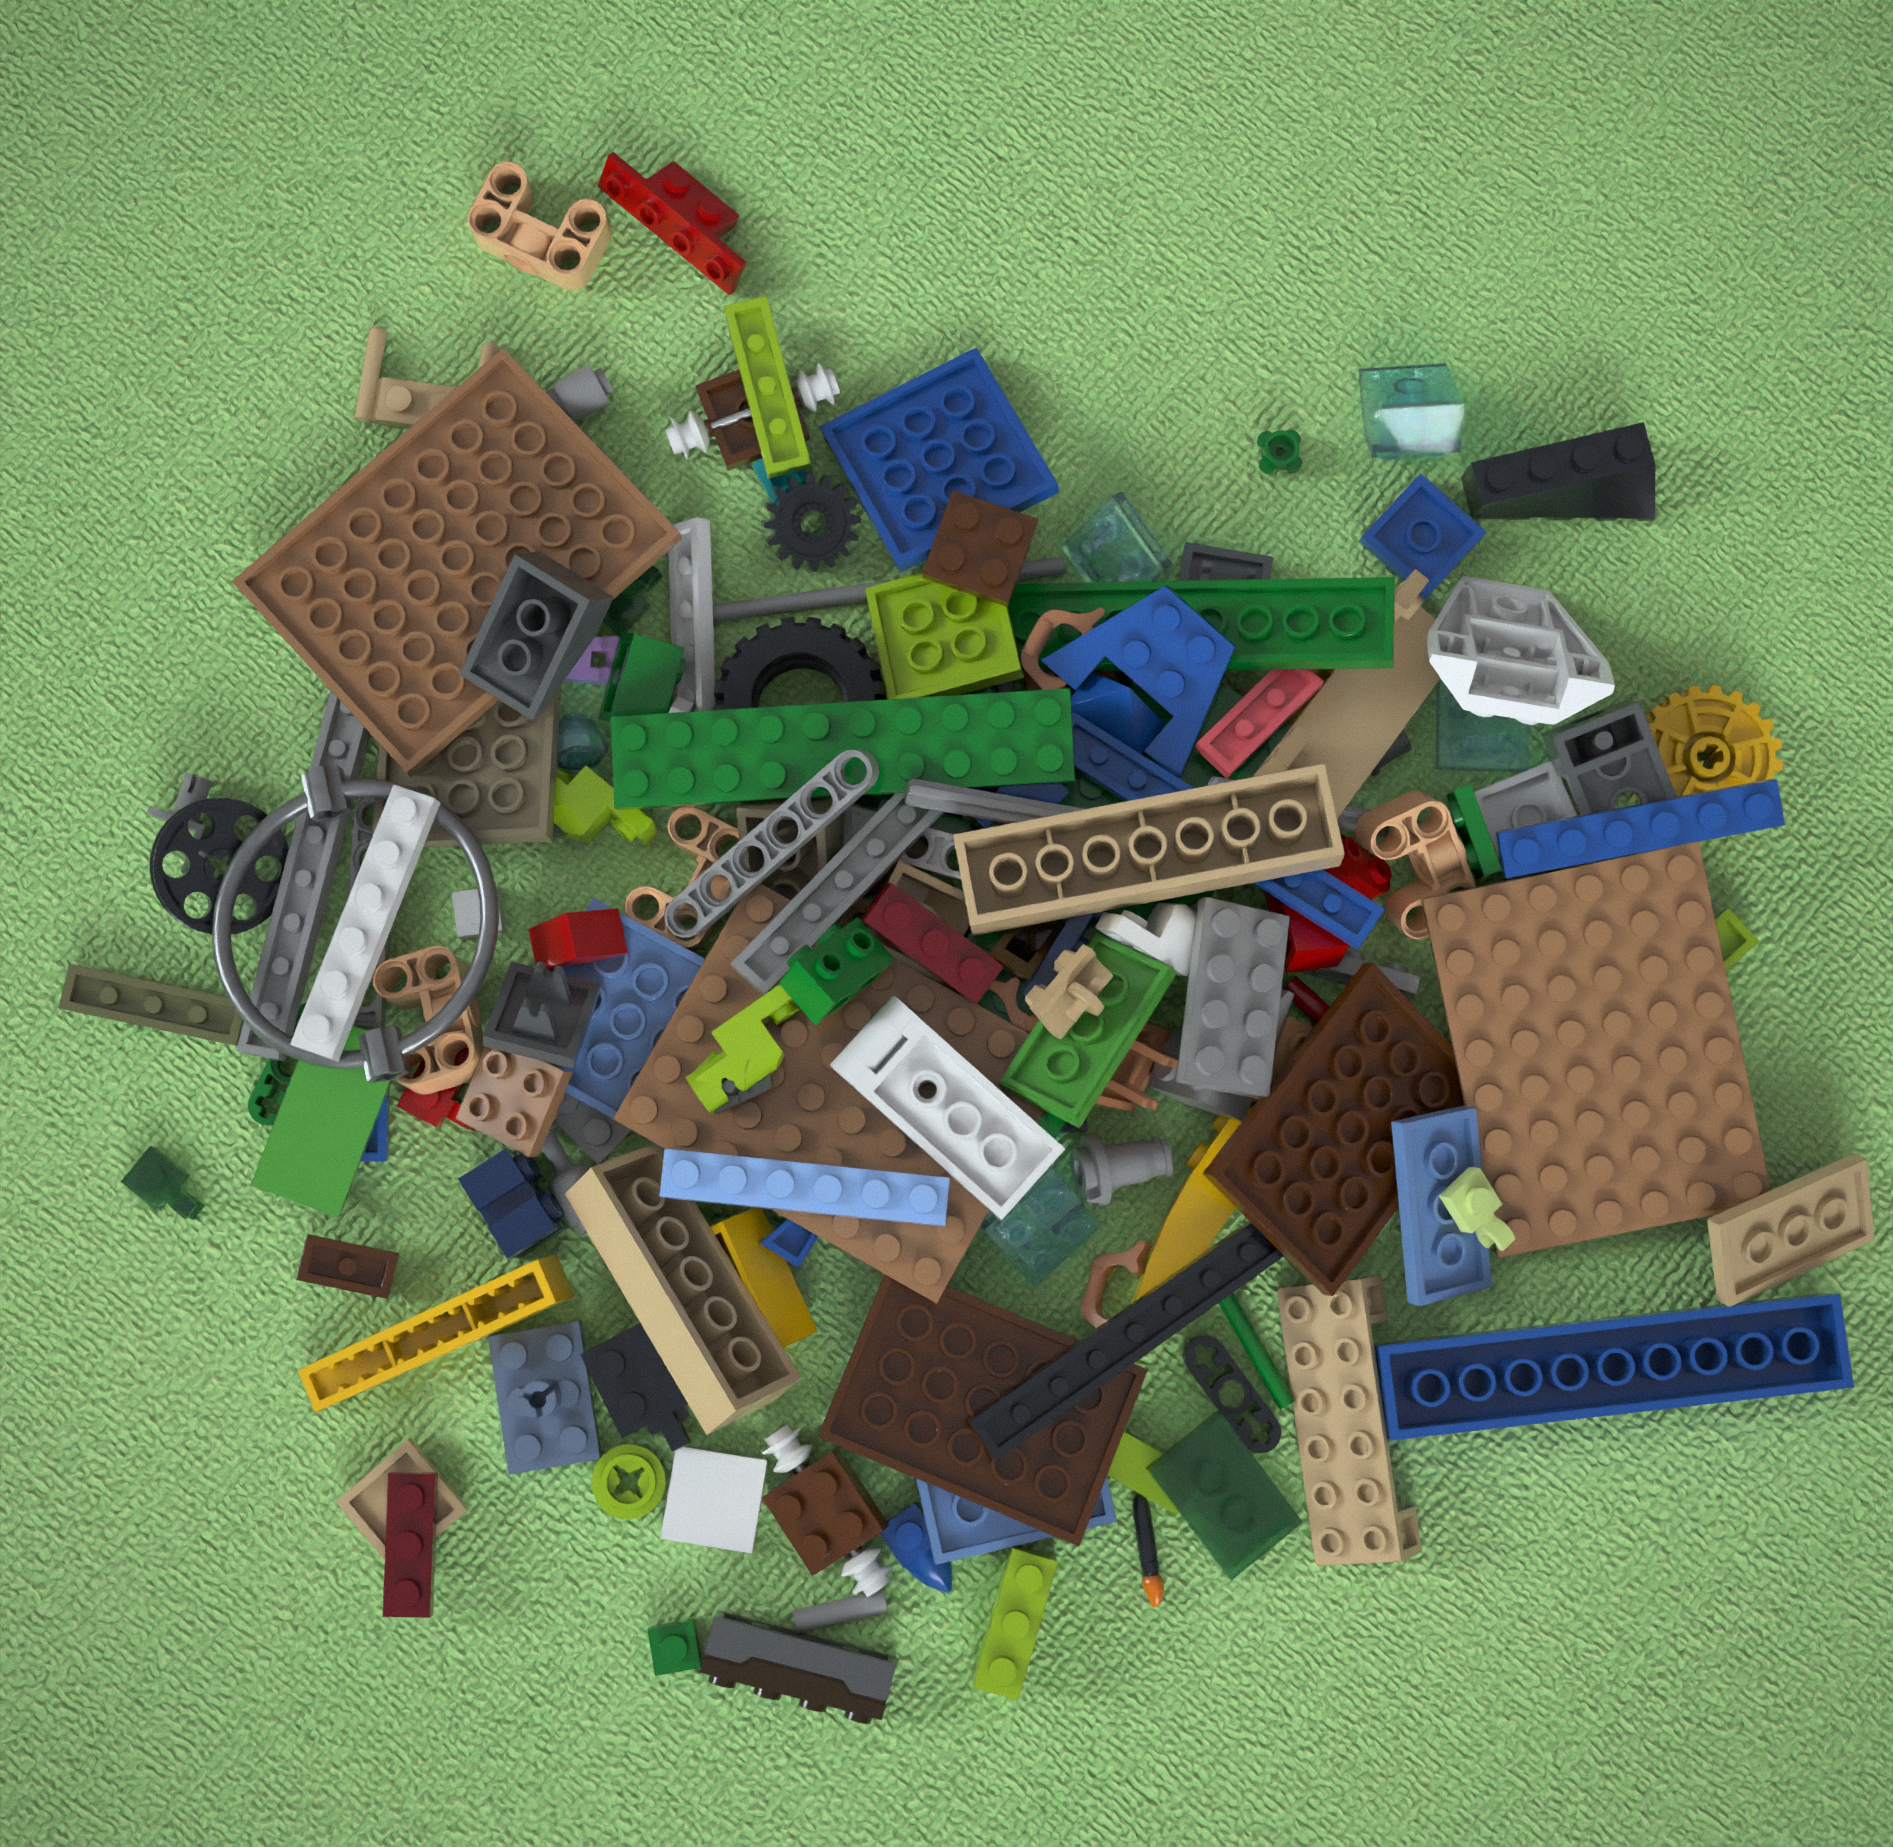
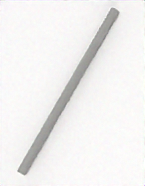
[713,557,1065,622]

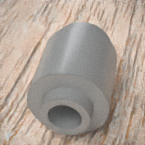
[546,364,614,422]

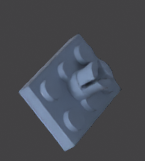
[488,1320,602,1475]

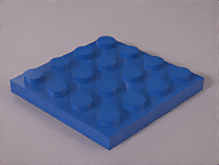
[820,347,1059,573]

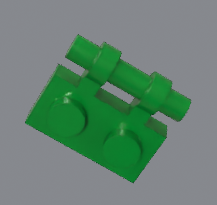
[1446,784,1502,879]

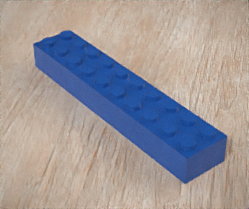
[1374,1293,1854,1441]

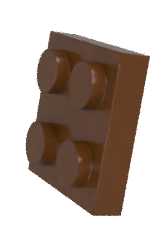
[922,490,1038,607]

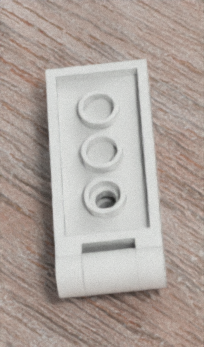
[830,995,1065,1221]

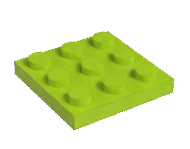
[865,572,1024,699]

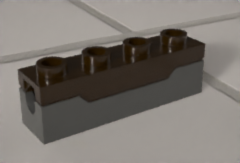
[699,1610,897,1724]

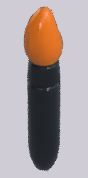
[1132,1493,1164,1608]

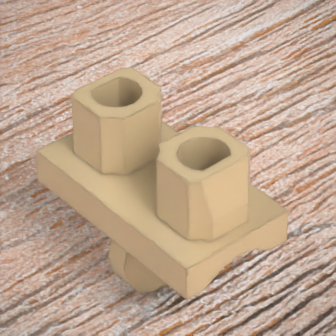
[1025,944,1113,1040]

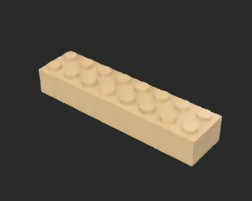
[953,763,1345,936]

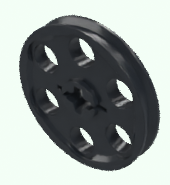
[149,798,289,934]

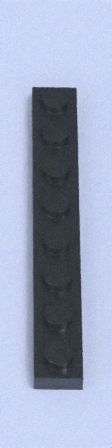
[967,1221,1284,1461]

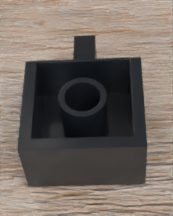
[580,1323,691,1452]

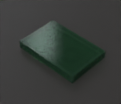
[1145,1411,1303,1581]

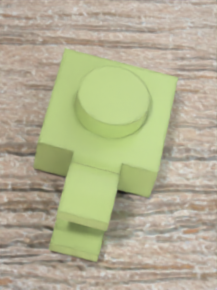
[1439,1167,1515,1251]

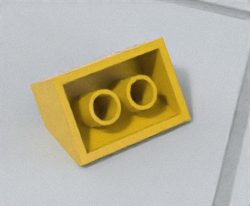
[710,1208,818,1348]

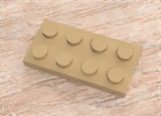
[1707,1153,1875,1307]

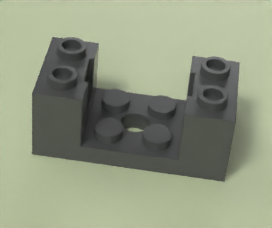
[1541,700,1706,873]

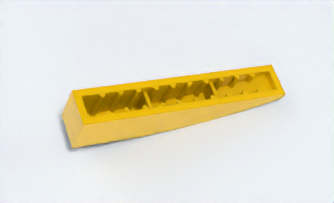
[1132,1107,1252,1303]
[298,1254,574,1413]

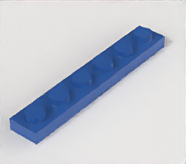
[1496,779,1785,878]

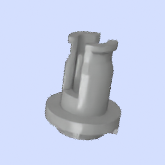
[1070,1132,1173,1207]

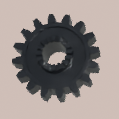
[761,471,861,572]

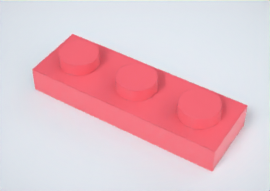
[1194,669,1324,779]

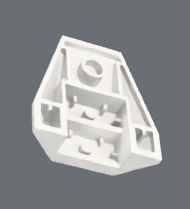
[1426,576,1615,725]

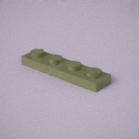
[58,964,244,1046]

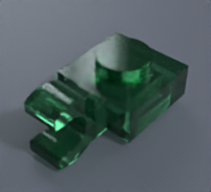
[602,565,663,637]
[121,1146,205,1220]

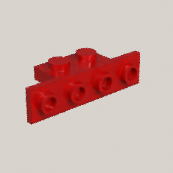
[598,152,746,296]

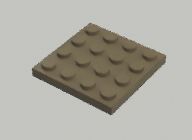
[372,686,561,848]

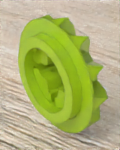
[592,1444,666,1519]

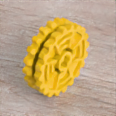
[1635,685,1783,802]

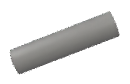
[793,1589,888,1634]

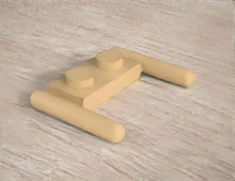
[354,327,500,429]

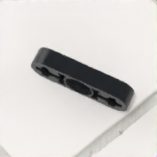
[1182,1335,1281,1453]

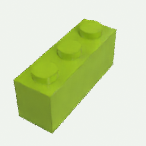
[972,1545,1058,1701]

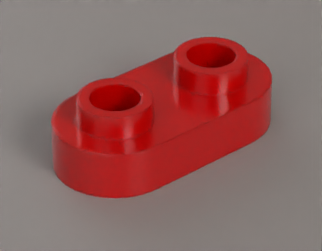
[1325,833,1392,901]

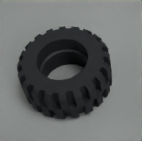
[713,617,886,710]

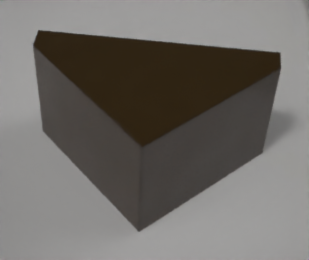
[990,920,1066,984]

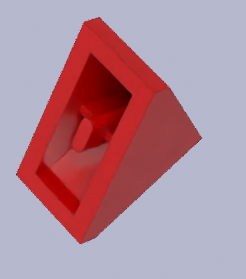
[528,908,629,972]

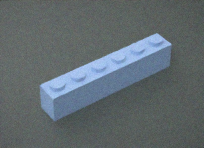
[659,1149,950,1227]

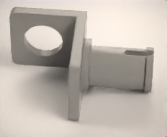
[147,772,214,873]

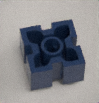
[458,1148,567,1259]

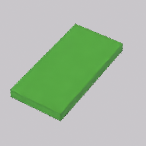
[998,931,1176,1128]
[250,1024,392,1217]

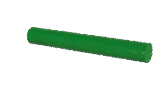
[1218,1293,1295,1409]

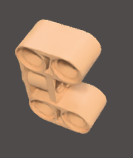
[468,162,611,291]
[1355,790,1476,940]
[625,806,739,952]
[373,946,485,1095]

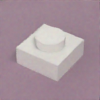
[452,886,505,939]

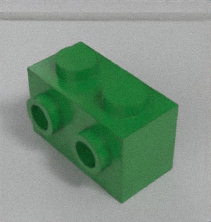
[598,632,685,722]
[779,917,894,1026]

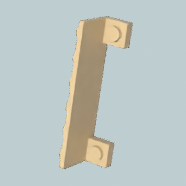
[1253,569,1440,819]
[1277,1275,1422,1566]

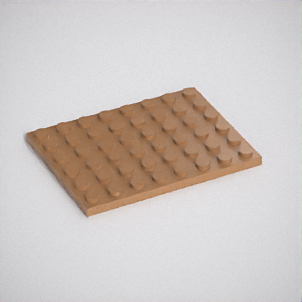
[232,348,682,778]
[1421,841,1771,1258]
[613,883,1044,1304]

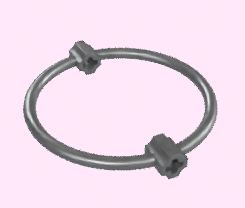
[212,765,499,1083]

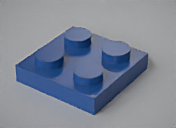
[1359,473,1487,600]

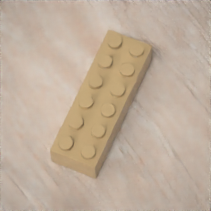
[565,1144,801,1435]

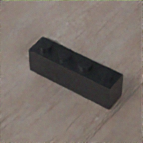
[1461,422,1656,521]

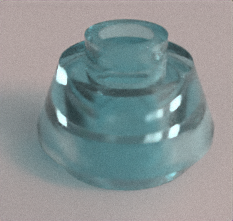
[557,713,609,771]

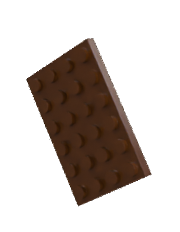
[1202,963,1464,1296]
[817,1274,1148,1546]

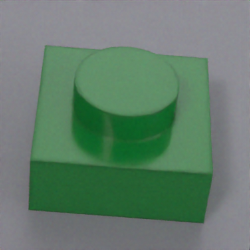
[647,1618,702,1676]

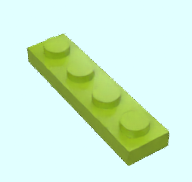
[723,296,811,479]

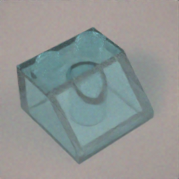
[1359,363,1464,460]

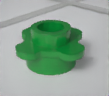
[1257,430,1303,474]

